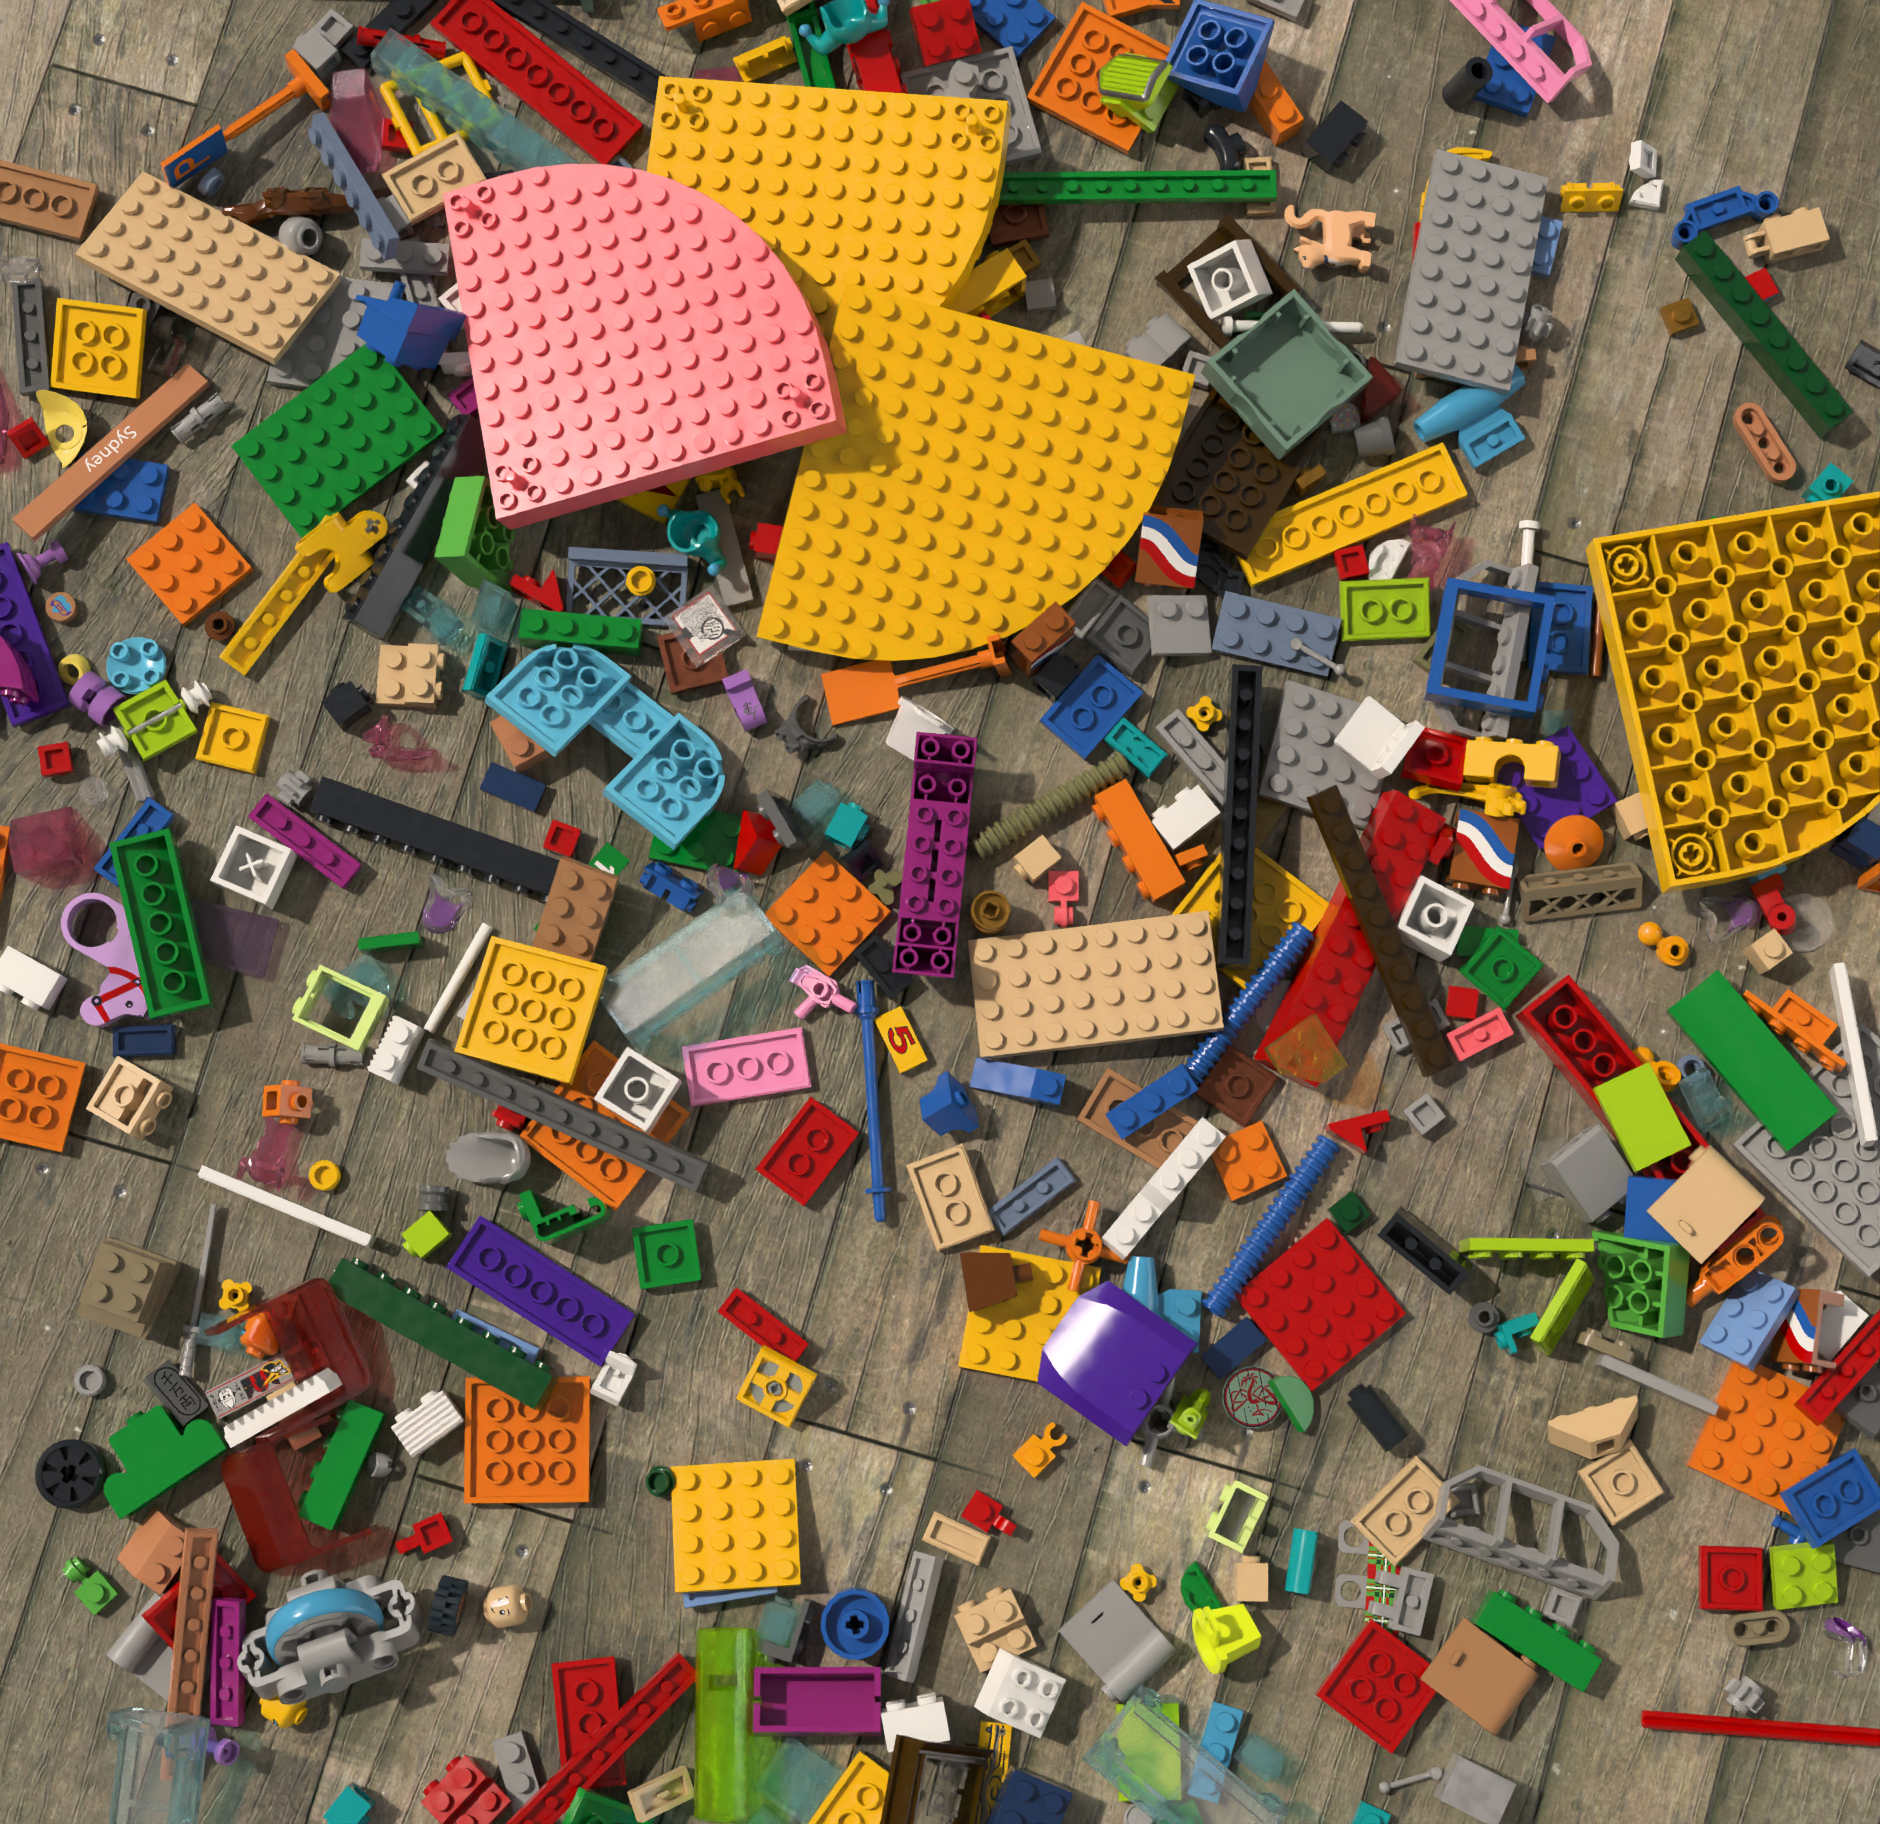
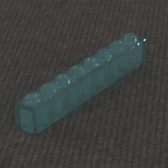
[370,28,580,172]

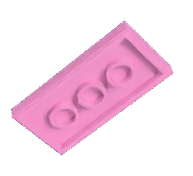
[682,1027,812,1107]

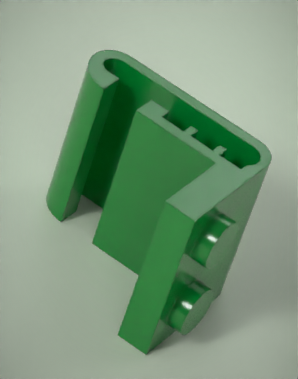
[517,1189,611,1245]

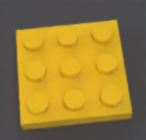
[50,298,147,398]

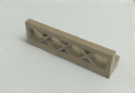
[1516,861,1643,922]

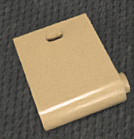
[1646,1145,1765,1264]

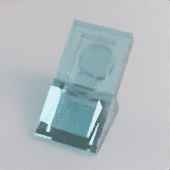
[1678,1067,1731,1134]

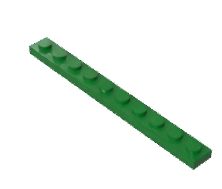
[998,170,1277,205]

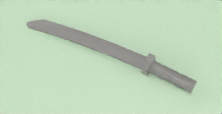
[178,1203,217,1378]

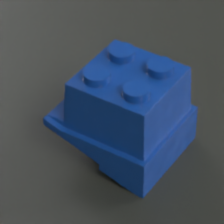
[355,280,467,371]

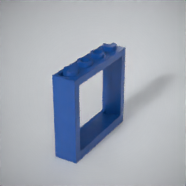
[1424,577,1559,720]

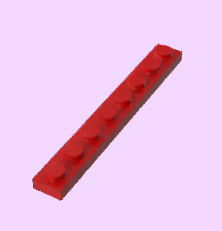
[505,1652,700,1824]

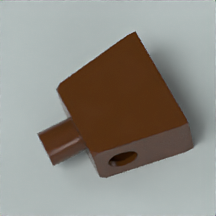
[960,1252,1033,1313]

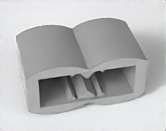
[942,61,979,99]
[1124,312,1192,367]

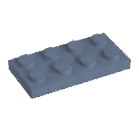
[1211,591,1341,677]

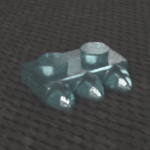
[322,952,389,1020]

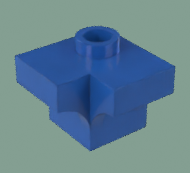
[919,1071,979,1137]

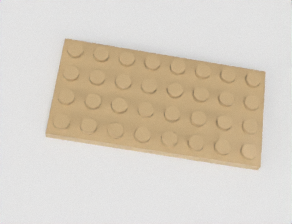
[75,171,341,365]
[968,911,1224,1060]

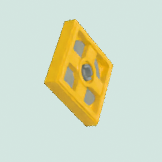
[736,1345,818,1428]

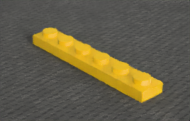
[219,515,334,676]

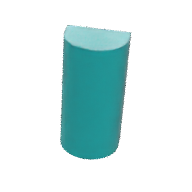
[462,633,508,700]
[1285,1528,1318,1595]

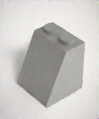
[1539,1124,1633,1224]

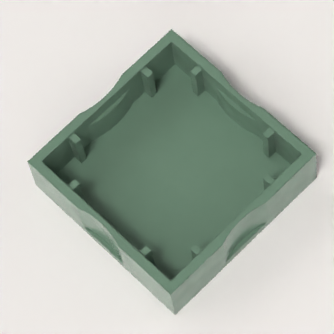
[1201,289,1373,460]

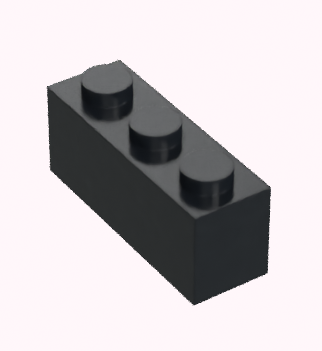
[1377,1206,1473,1295]

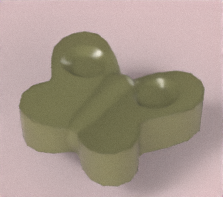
[868,869,903,906]

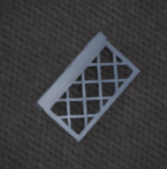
[566,547,690,627]

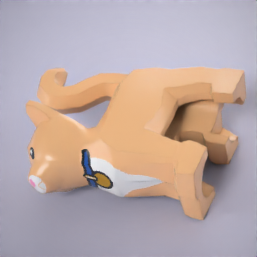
[1284,205,1376,273]

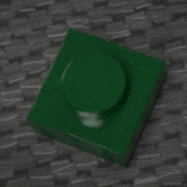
[1327,1191,1371,1234]

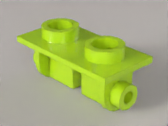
[1170,1388,1211,1440]

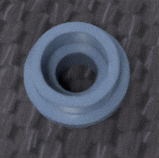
[1675,1055,1706,1085]

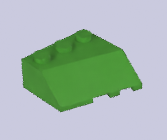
[434,476,515,598]
[1591,1230,1690,1338]

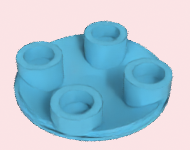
[106,637,167,695]

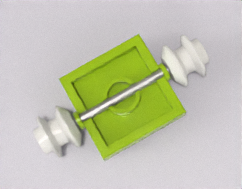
[96,679,213,762]

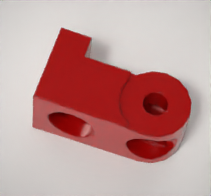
[1750,873,1797,936]

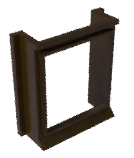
[1155,214,1300,350]
[880,1734,995,1824]

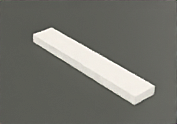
[1829,962,1878,1148]
[198,1165,377,1248]

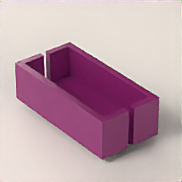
[753,1667,881,1737]

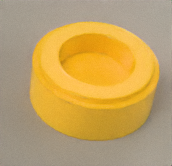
[309,1160,341,1191]

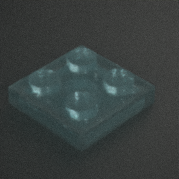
[753,1736,841,1824]

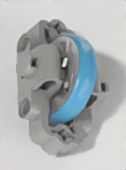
[237,1569,424,1705]

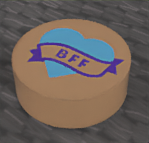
[45,592,78,623]

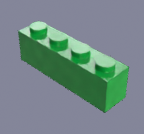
[518,608,644,657]
[297,1399,388,1531]
[1470,1589,1602,1692]

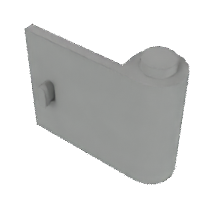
[1058,1579,1177,1703]
[106,1592,211,1702]

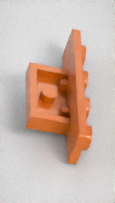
[657,0,753,42]
[1742,989,1848,1073]

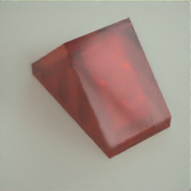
[1360,357,1402,423]

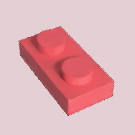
[1444,1007,1514,1062]

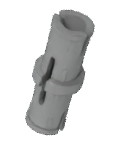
[170,392,229,444]
[301,1043,365,1067]

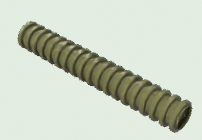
[969,751,1131,860]

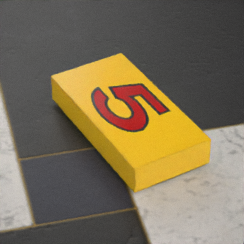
[874,1006,928,1074]

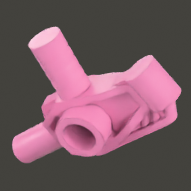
[789,964,857,1020]

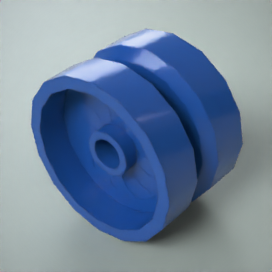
[820,1587,890,1660]

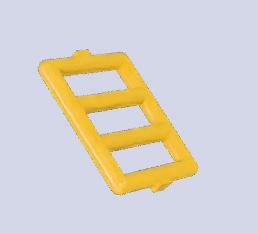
[380,52,504,157]

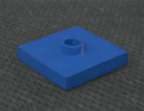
[1624,1175,1682,1243]

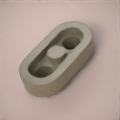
[1574,1328,1637,1366]
[1725,1610,1790,1646]

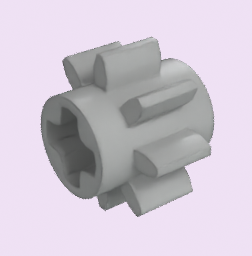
[1520,304,1555,341]
[276,769,314,808]
[1724,1676,1765,1716]

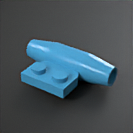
[1413,365,1525,469]
[1122,1256,1202,1353]

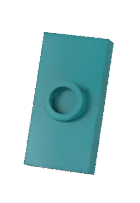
[1103,716,1168,779]

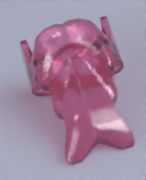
[1406,514,1456,589]
[363,715,436,762]
[236,1117,295,1191]

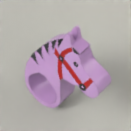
[61,893,175,1028]

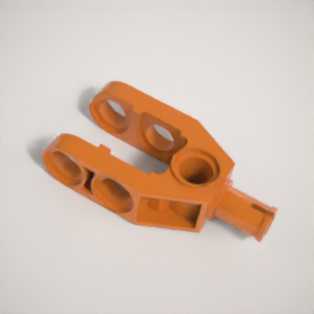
[1686,1214,1784,1309]

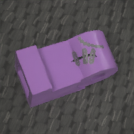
[722,669,767,732]

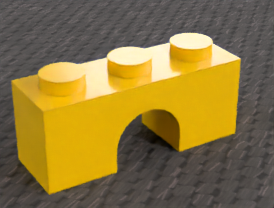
[1463,736,1561,789]

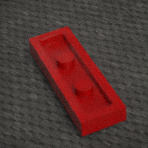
[717,1287,809,1362]

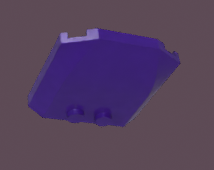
[1037,1281,1198,1447]

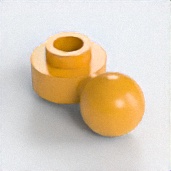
[1638,922,1689,966]
[1632,1046,1681,1092]

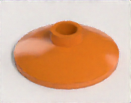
[1544,815,1604,870]

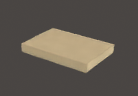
[382,132,487,226]
[906,1144,995,1252]
[1350,1456,1460,1567]

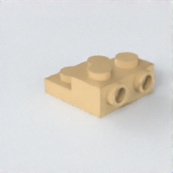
[376,643,446,708]
[86,1056,174,1140]
[954,1585,1037,1673]

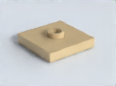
[1577,1439,1665,1526]

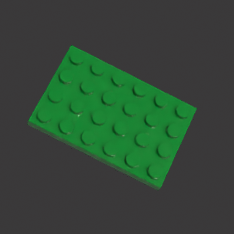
[231,343,446,538]

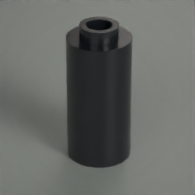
[1442,57,1493,109]
[1346,1383,1409,1452]

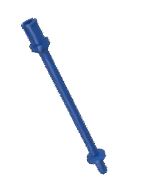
[855,980,892,1223]

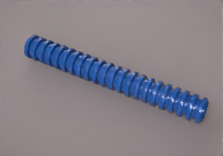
[1183,922,1315,1099]
[1201,1135,1340,1318]

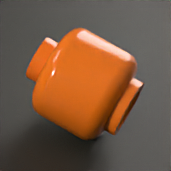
[240,1311,286,1360]

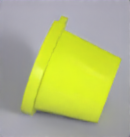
[1192,1604,1262,1674]

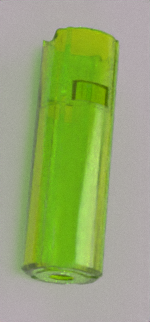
[693,1627,755,1823]

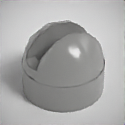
[367,1452,393,1478]

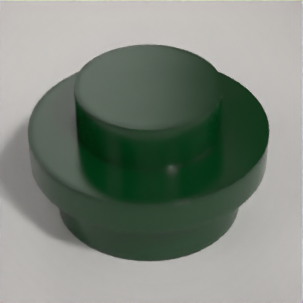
[645,1466,676,1497]

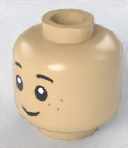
[483,1584,532,1628]

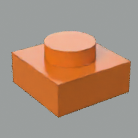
[1173,844,1208,872]

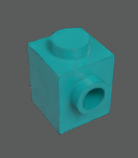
[1801,462,1854,503]
[824,802,871,851]
[323,1782,376,1824]

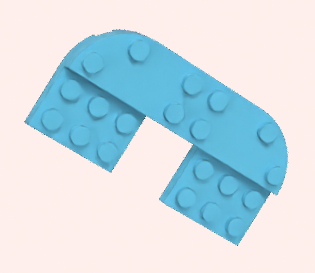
[484,644,725,850]

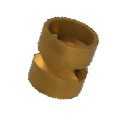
[970,890,1010,936]

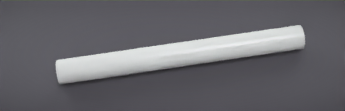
[423,923,493,1034]

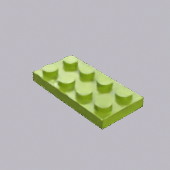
[1459,1238,1594,1261]

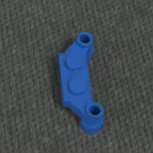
[1671,185,1779,250]

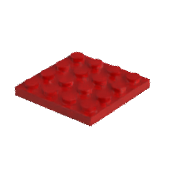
[1235,1218,1406,1392]

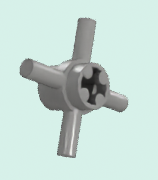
[1139,1377,1204,1468]

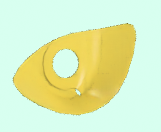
[36,390,88,468]

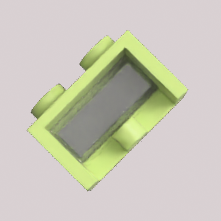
[1206,1480,1269,1554]

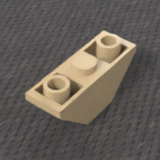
[1548,1395,1638,1459]

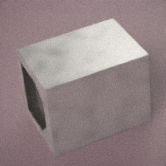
[1433,1752,1516,1824]

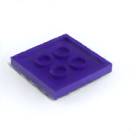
[1497,725,1618,850]

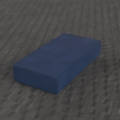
[479,762,547,814]
[113,1024,176,1058]
[1199,1316,1267,1380]

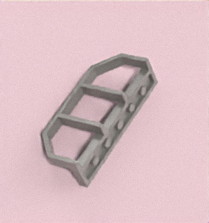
[1431,560,1539,741]
[1422,1465,1620,1600]

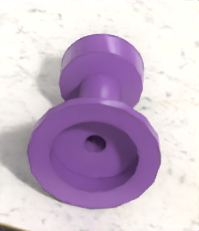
[16,539,69,585]
[185,1723,240,1766]

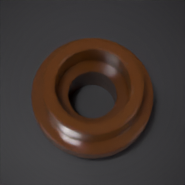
[205,611,235,641]

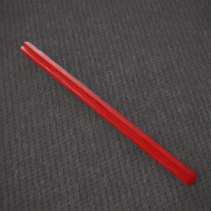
[1640,1710,1880,1747]

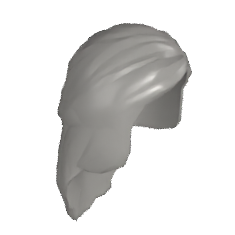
[445,1131,531,1185]

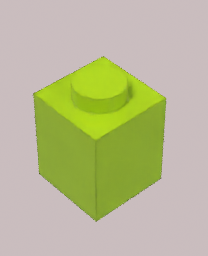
[401,1210,454,1259]

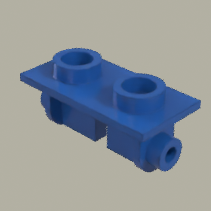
[639,861,704,913]

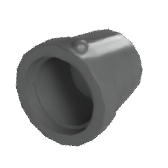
[1353,417,1395,458]

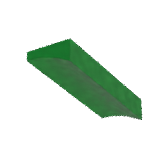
[109,828,215,1020]
[1666,969,1838,1154]

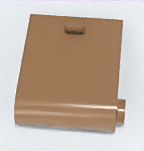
[1420,1617,1539,1737]

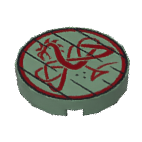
[1222,1367,1282,1428]

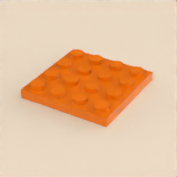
[1027,2,1171,155]
[520,1040,691,1211]
[1686,1361,1846,1517]
[464,1376,591,1503]

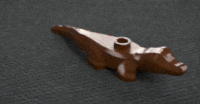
[222,187,392,226]

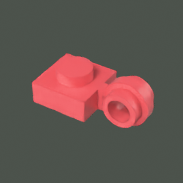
[1048,871,1079,928]

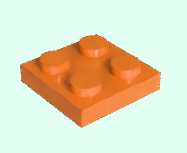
[1210,1120,1287,1202]

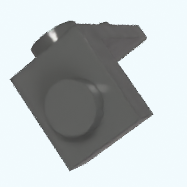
[755,1598,815,1664]

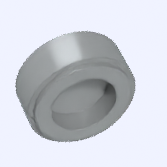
[73,1365,107,1396]

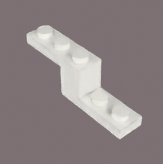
[1101,1117,1226,1260]

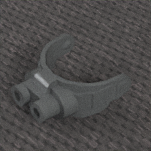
[774,695,839,754]

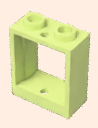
[292,965,390,1054]

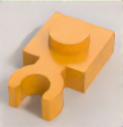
[1012,1422,1067,1478]

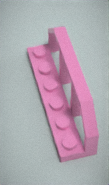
[1450,0,1592,104]

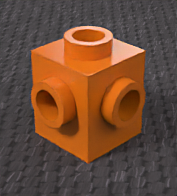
[262,1080,313,1125]

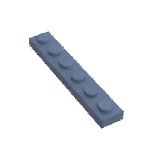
[308,113,400,260]

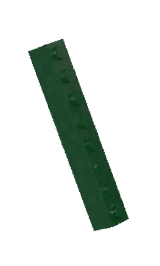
[1675,230,1853,440]
[323,1257,559,1411]

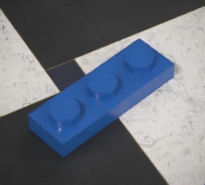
[94,797,176,888]
[1105,1064,1199,1140]

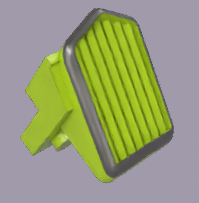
[1098,52,1179,133]

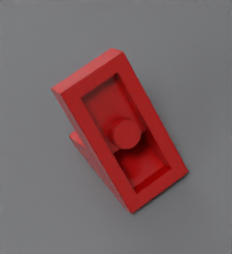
[509,569,565,612]
[1324,1109,1390,1154]

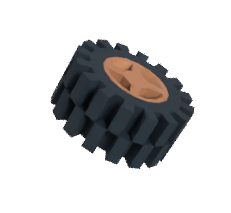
[428,1575,469,1637]

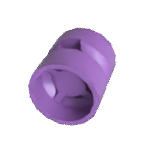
[68,671,127,727]

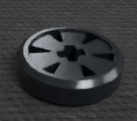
[35,1439,107,1509]

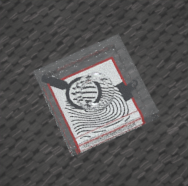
[663,585,746,668]

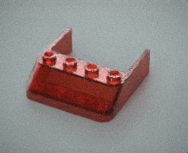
[204,1278,372,1443]
[221,1413,379,1573]

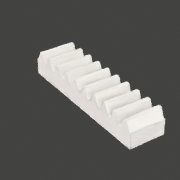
[224,1368,342,1448]

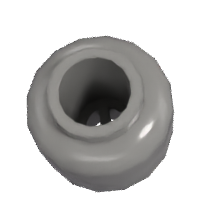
[278,217,323,256]

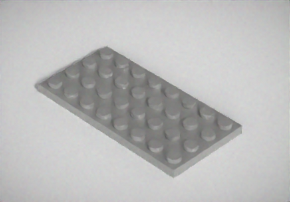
[1393,149,1548,395]

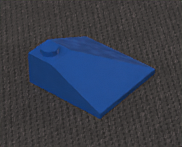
[1165,0,1275,113]

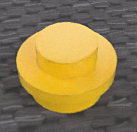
[626,566,656,596]

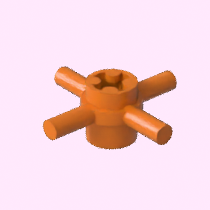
[1038,1200,1130,1293]

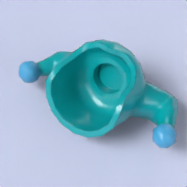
[799,0,890,56]
[657,504,728,576]

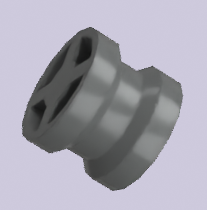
[418,1185,450,1212]

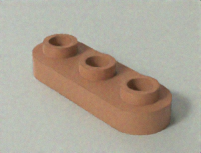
[1732,402,1796,484]

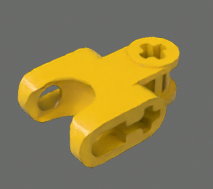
[295,510,388,593]

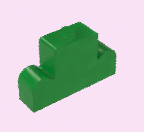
[104,1405,232,1520]

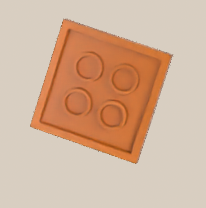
[126,503,254,627]
[763,851,891,978]
[0,1043,87,1153]

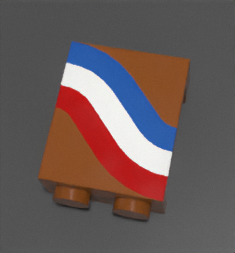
[1135,505,1203,590]
[1009,601,1076,679]
[1445,809,1520,897]
[1770,1288,1845,1374]

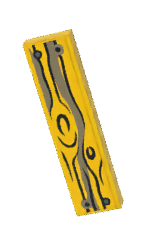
[976,1721,1012,1824]

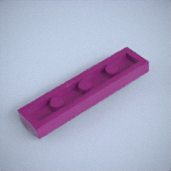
[247,793,363,890]
[210,1596,246,1727]

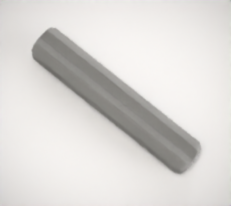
[108,719,154,803]

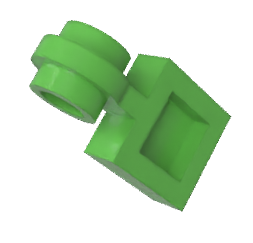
[62,1556,120,1615]

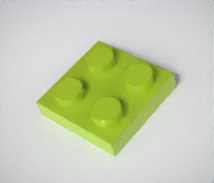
[1769,1539,1838,1610]

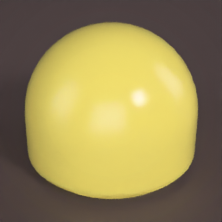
[58,654,91,685]

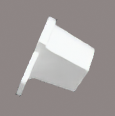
[885,696,954,761]

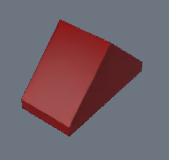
[734,810,781,876]

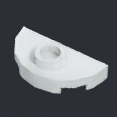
[1367,539,1412,580]

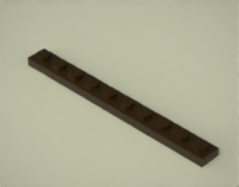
[1306,785,1454,1077]

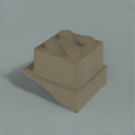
[76,1237,183,1340]

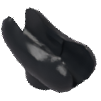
[1204,124,1246,170]

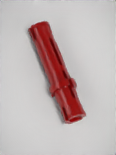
[356,26,446,60]

